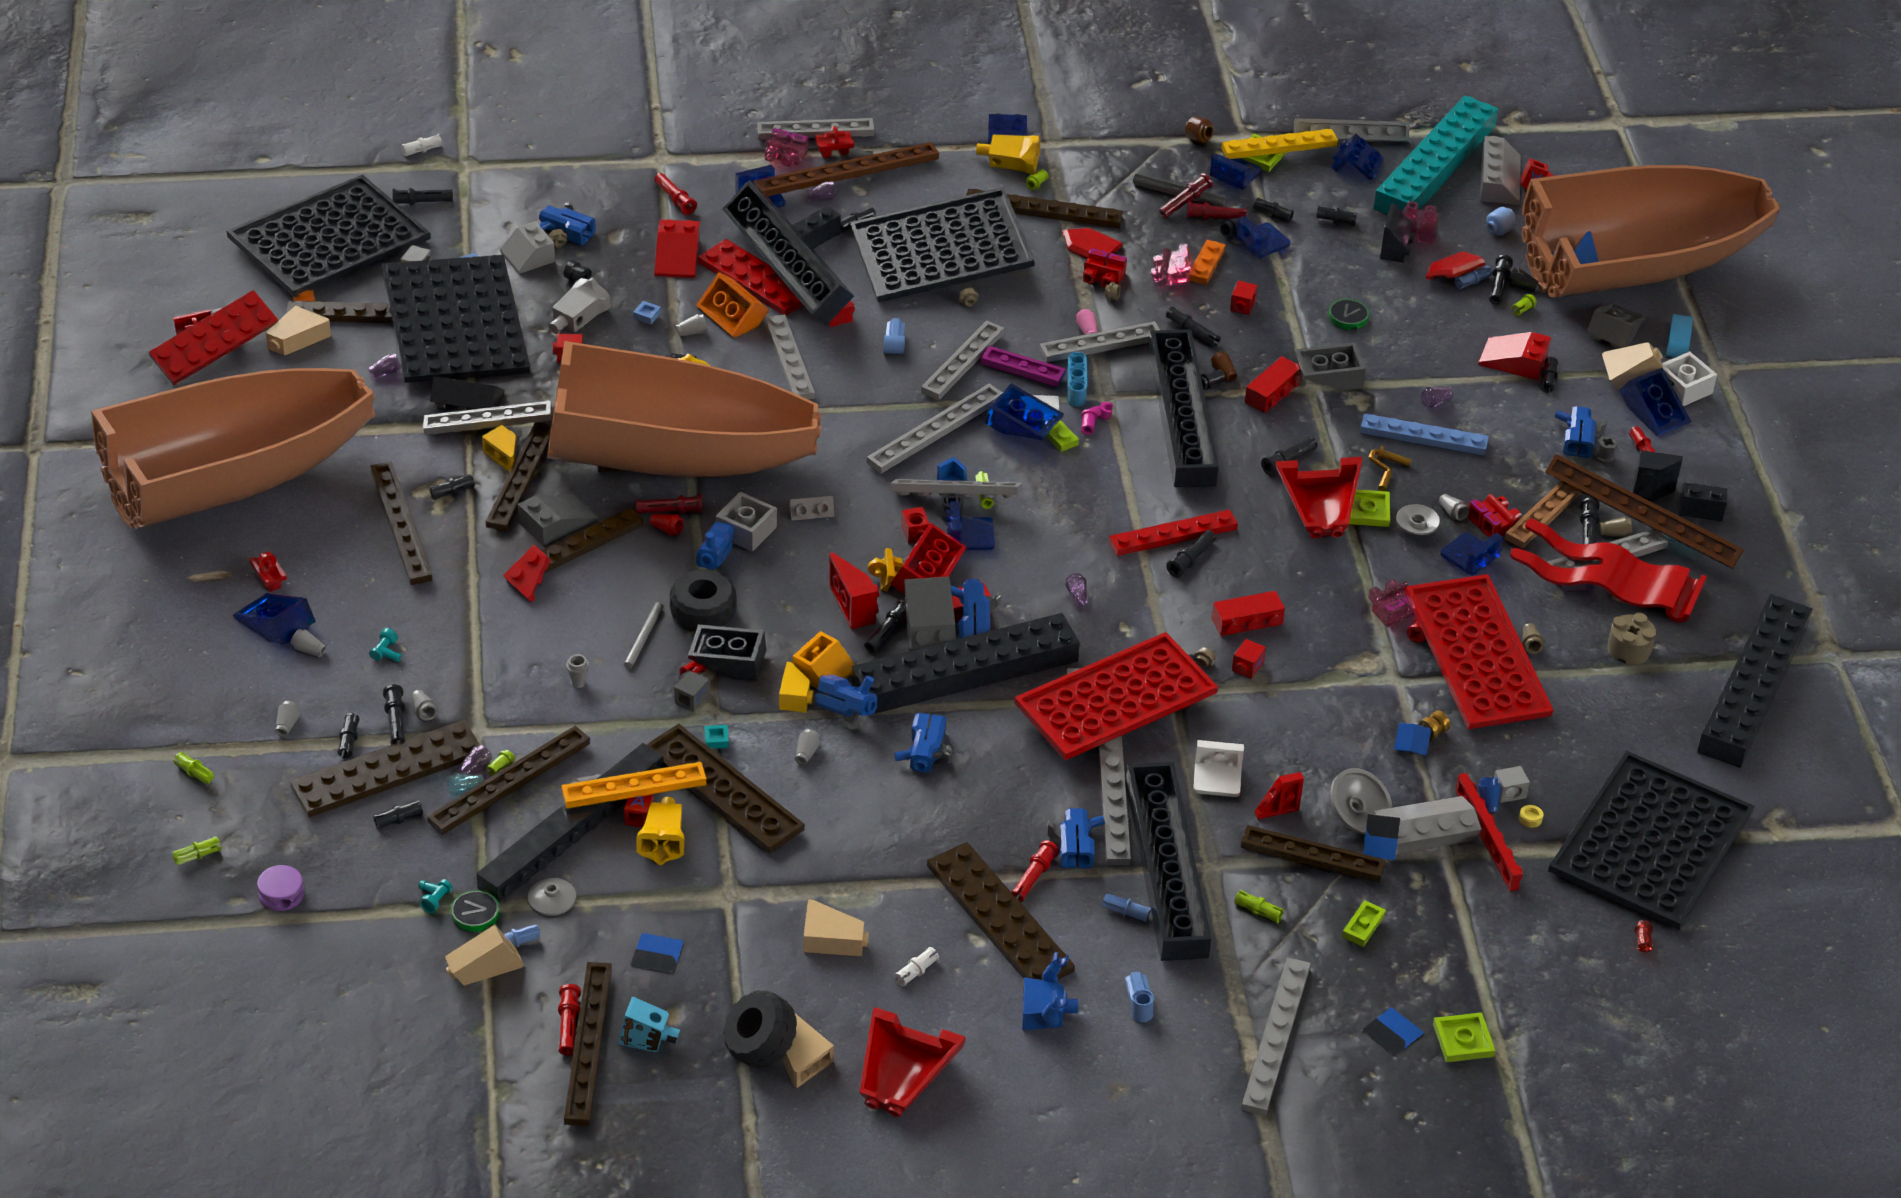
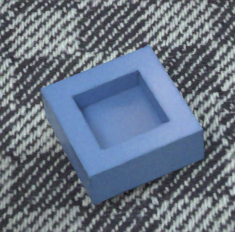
[633,301,661,324]

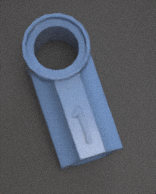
[883,318,905,355]
[1125,971,1154,1022]

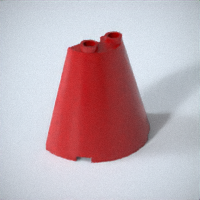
[1276,457,1362,539]
[859,1007,966,1117]

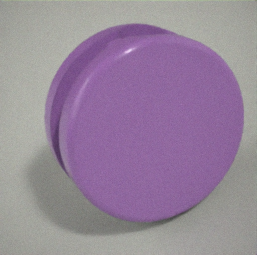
[257,865,304,911]

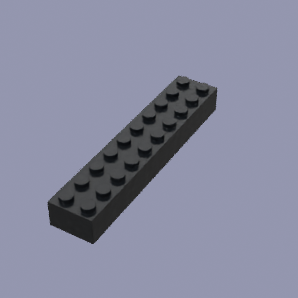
[722,180,854,326]
[1149,330,1219,487]
[1697,594,1813,768]
[852,613,1080,716]
[1126,762,1211,961]

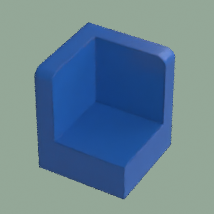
[937,457,967,481]
[1394,723,1431,756]

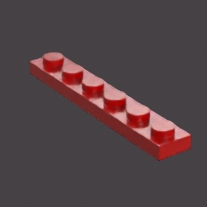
[1109,509,1238,556]
[1455,773,1523,891]

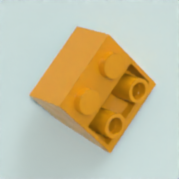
[793,631,855,695]

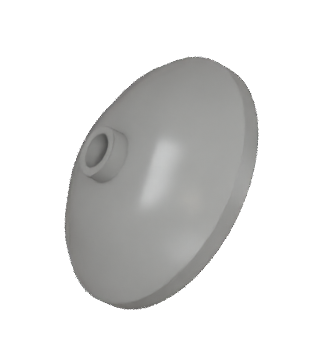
[1330,768,1392,835]

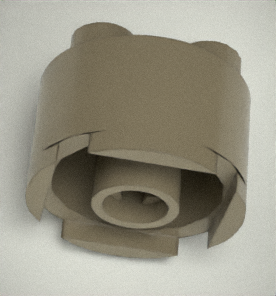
[1607,613,1656,665]

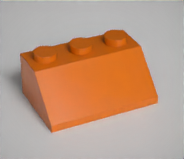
[696,272,769,338]

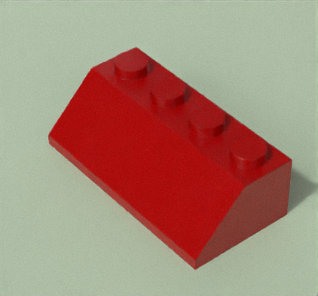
[890,522,967,594]

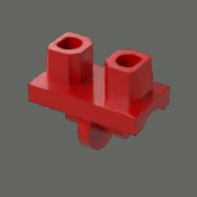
[816,126,854,158]
[173,310,211,335]
[249,551,287,592]

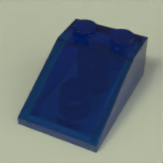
[1619,368,1692,436]
[985,383,1064,440]
[233,593,316,645]

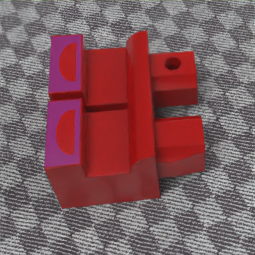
[1083,248,1127,288]
[1467,494,1521,541]

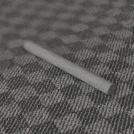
[624,602,663,669]

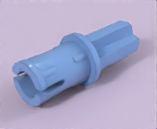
[1455,266,1493,289]
[1102,894,1151,922]
[504,925,540,948]

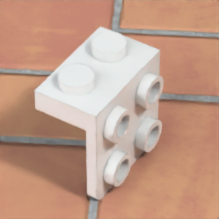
[1193,740,1244,797]

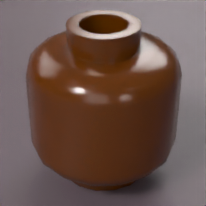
[1185,116,1214,143]

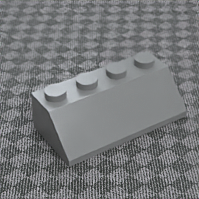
[1480,136,1521,205]
[1373,796,1481,854]

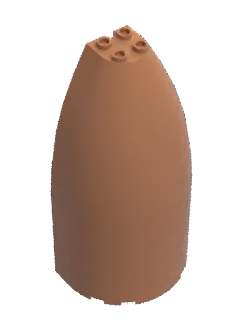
[1522,165,1780,297]
[547,341,821,477]
[91,368,375,530]

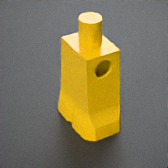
[976,135,1041,175]
[636,797,684,865]

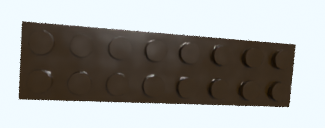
[290,720,484,818]
[646,723,805,854]
[927,842,1075,980]

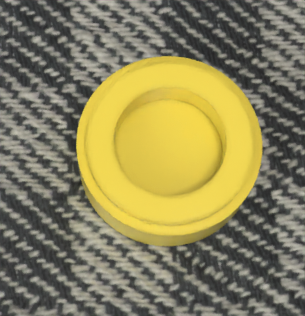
[1519,805,1543,828]

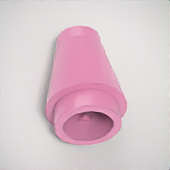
[1076,309,1098,335]

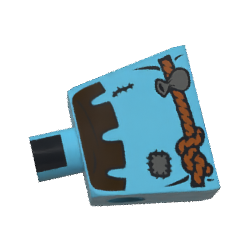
[618,997,680,1052]

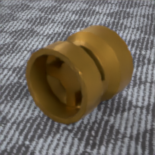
[1418,710,1450,741]

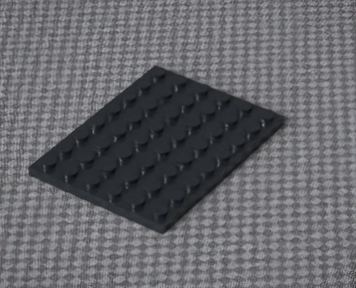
[226,174,431,297]
[850,187,1035,302]
[381,255,530,383]
[1548,750,1755,930]

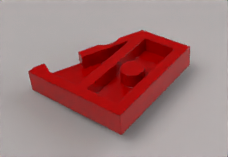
[503,545,551,603]
[1254,772,1304,820]

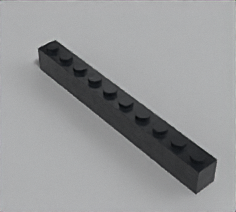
[476,743,664,902]

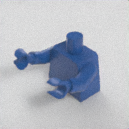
[1022,952,1078,1030]

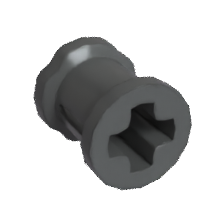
[1596,436,1618,464]

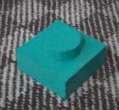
[704,725,729,749]

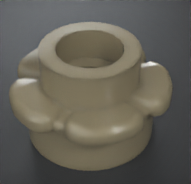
[548,229,567,247]
[1105,282,1121,302]
[959,288,978,307]
[1194,647,1216,668]

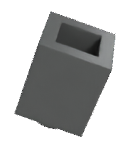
[674,671,709,712]

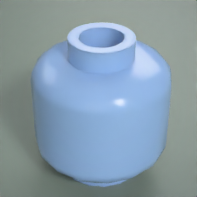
[1486,207,1516,236]

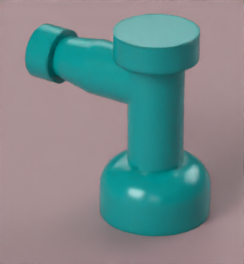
[369,628,402,663]
[418,879,453,914]

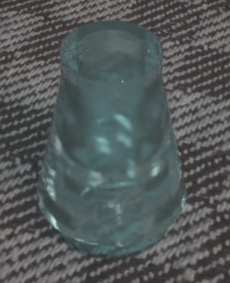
[447,773,484,797]

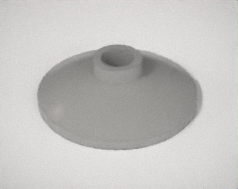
[1396,504,1440,535]
[528,878,576,916]

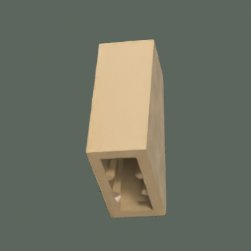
[266,306,331,356]
[1602,342,1663,392]
[803,899,869,956]
[445,925,525,986]
[782,1014,834,1088]

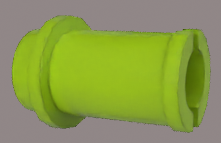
[1026,169,1049,190]
[1511,294,1537,316]
[486,750,515,776]

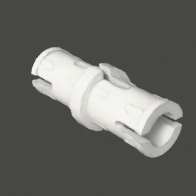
[401,134,442,156]
[894,947,939,987]

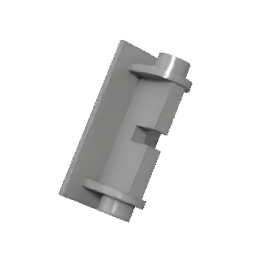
[789,496,834,521]

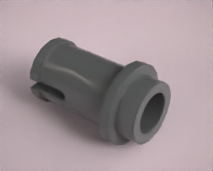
[849,147,874,160]

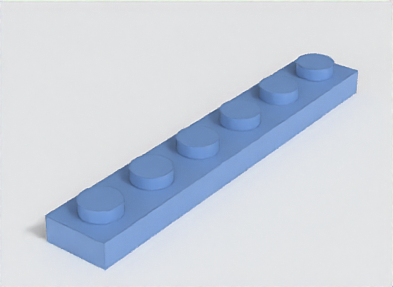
[1360,413,1489,456]

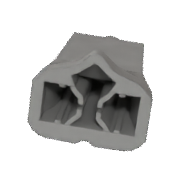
[549,278,611,334]

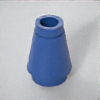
[1477,777,1501,812]

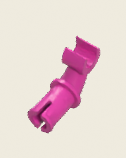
[1081,402,1113,435]

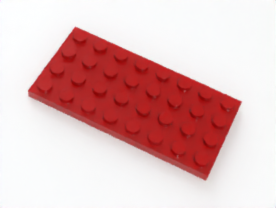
[1405,574,1554,729]
[1014,632,1218,760]

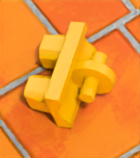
[868,548,903,592]

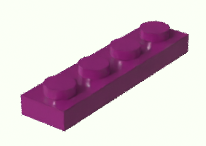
[981,346,1066,387]

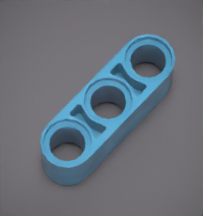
[1666,314,1693,358]
[1067,352,1087,407]

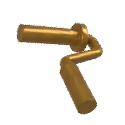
[1369,446,1412,491]

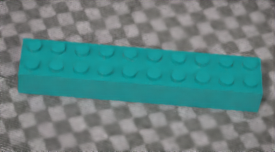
[1373,95,1499,221]

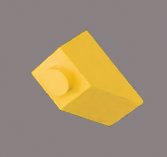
[482,425,517,472]
[779,662,814,713]

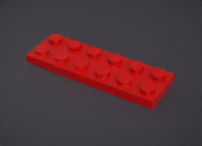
[698,239,803,316]
[149,290,278,386]

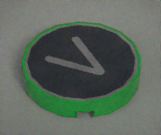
[1328,299,1369,330]
[451,890,500,932]

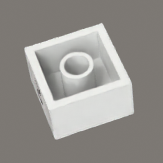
[1654,352,1717,407]

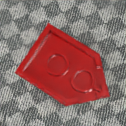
[1062,228,1123,259]
[1425,251,1486,280]

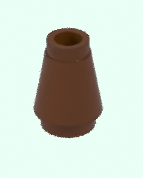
[1211,351,1237,382]

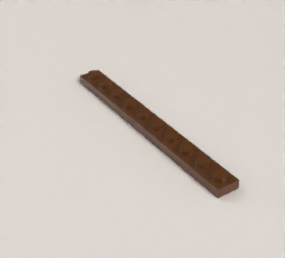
[753,142,939,197]
[1545,454,1744,570]

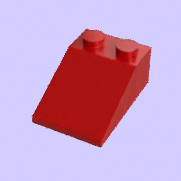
[654,219,700,278]
[1478,332,1551,380]
[829,552,880,629]

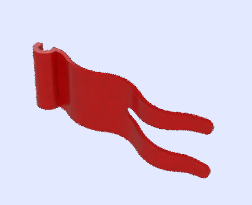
[1510,519,1707,623]

